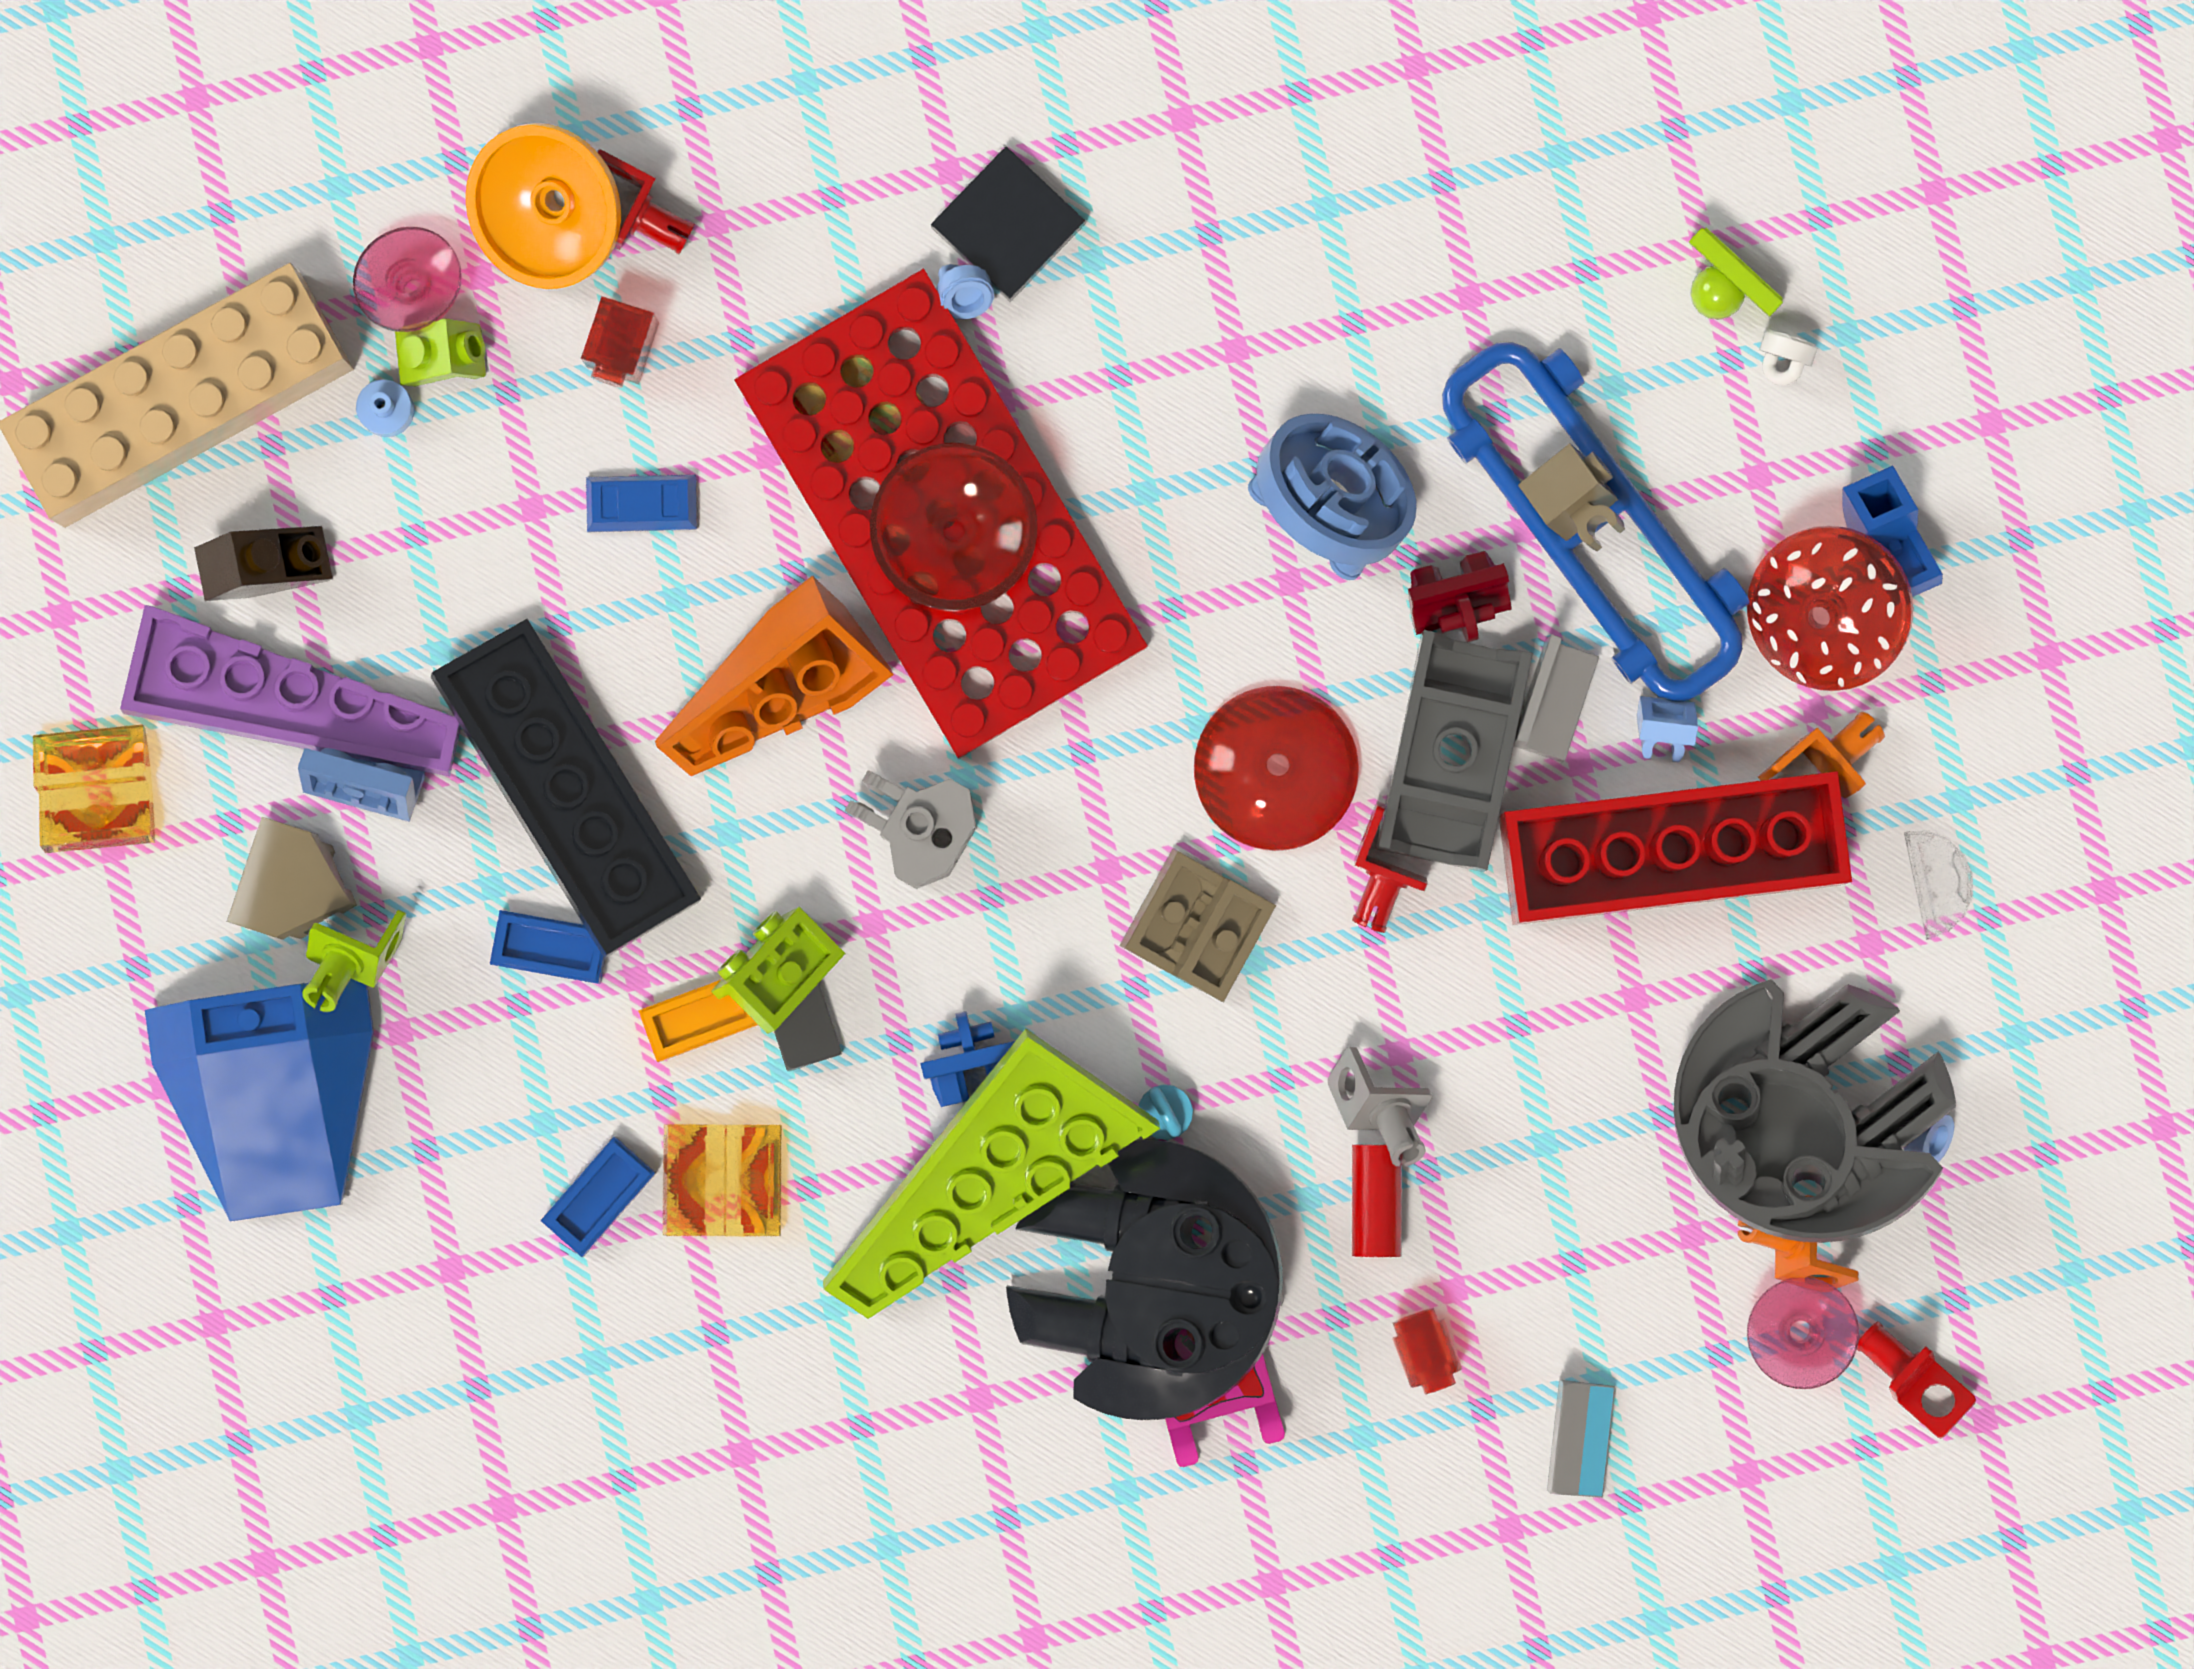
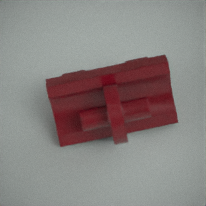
[1408,551,1512,643]

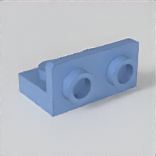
[298,748,425,822]

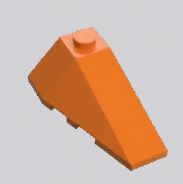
[655,576,894,776]

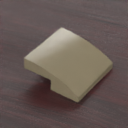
[1119,849,1276,1003]

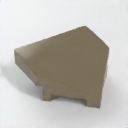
[226,817,357,940]

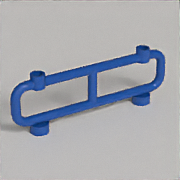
[1442,342,1750,701]

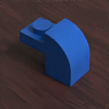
[1842,465,1943,605]

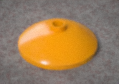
[466,123,621,289]

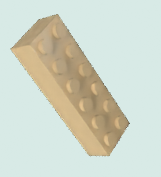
[0,263,354,528]

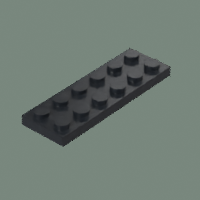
[431,619,701,959]

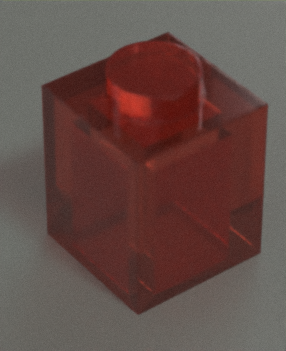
[581,296,659,388]

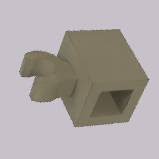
[1518,443,1625,551]

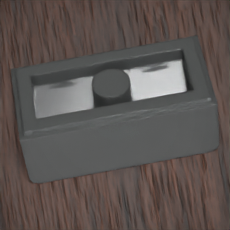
[774,983,842,1072]

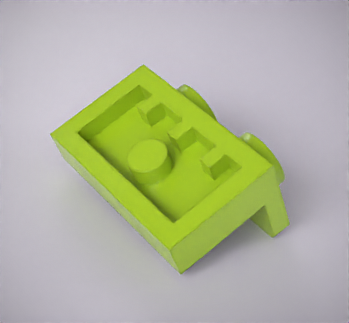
[711,906,846,1034]

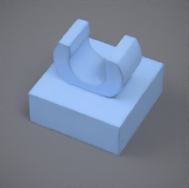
[1637,696,1698,762]

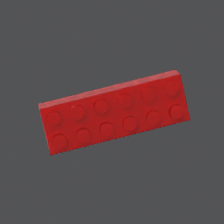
[1499,771,1852,925]

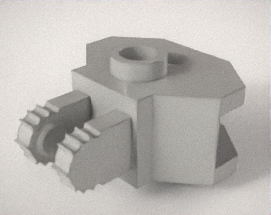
[845,770,976,889]

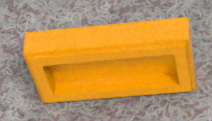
[638,979,759,1063]

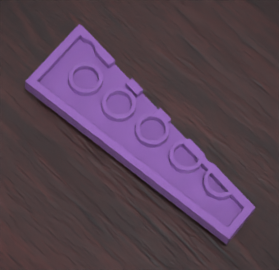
[120,605,461,777]

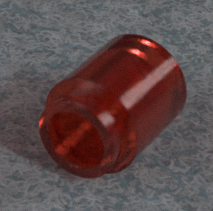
[1392,1307,1463,1395]

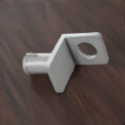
[1327,1047,1432,1166]

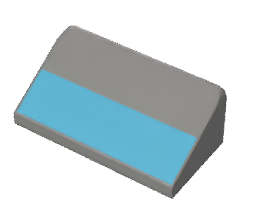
[1547,1379,1615,1498]

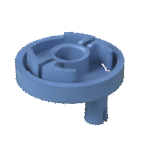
[1248,414,1417,580]

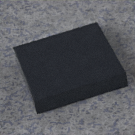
[931,146,1086,302]

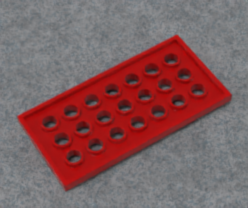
[734,268,1148,760]

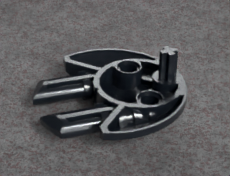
[1006,1140,1284,1420]

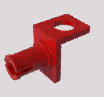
[597,149,695,255]
[1352,801,1428,933]
[1855,1321,1976,1439]

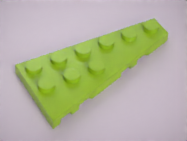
[823,1029,1161,1319]

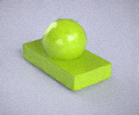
[1689,228,1783,320]

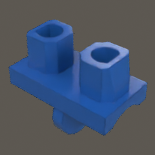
[920,1011,1015,1107]

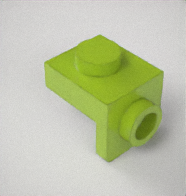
[395,319,486,387]

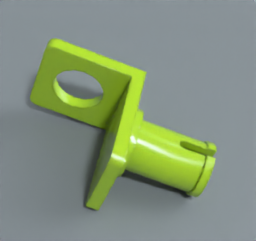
[302,910,406,1012]

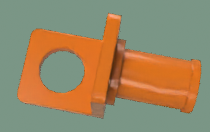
[1758,712,1885,799]
[1737,1195,1859,1292]

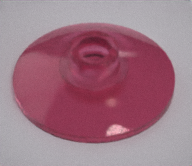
[353,227,462,332]
[1747,1277,1859,1389]

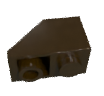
[194,526,333,601]

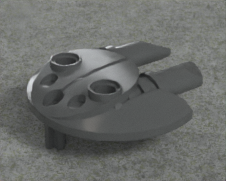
[1674,979,1956,1243]

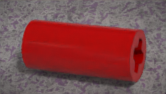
[1352,1145,1402,1257]

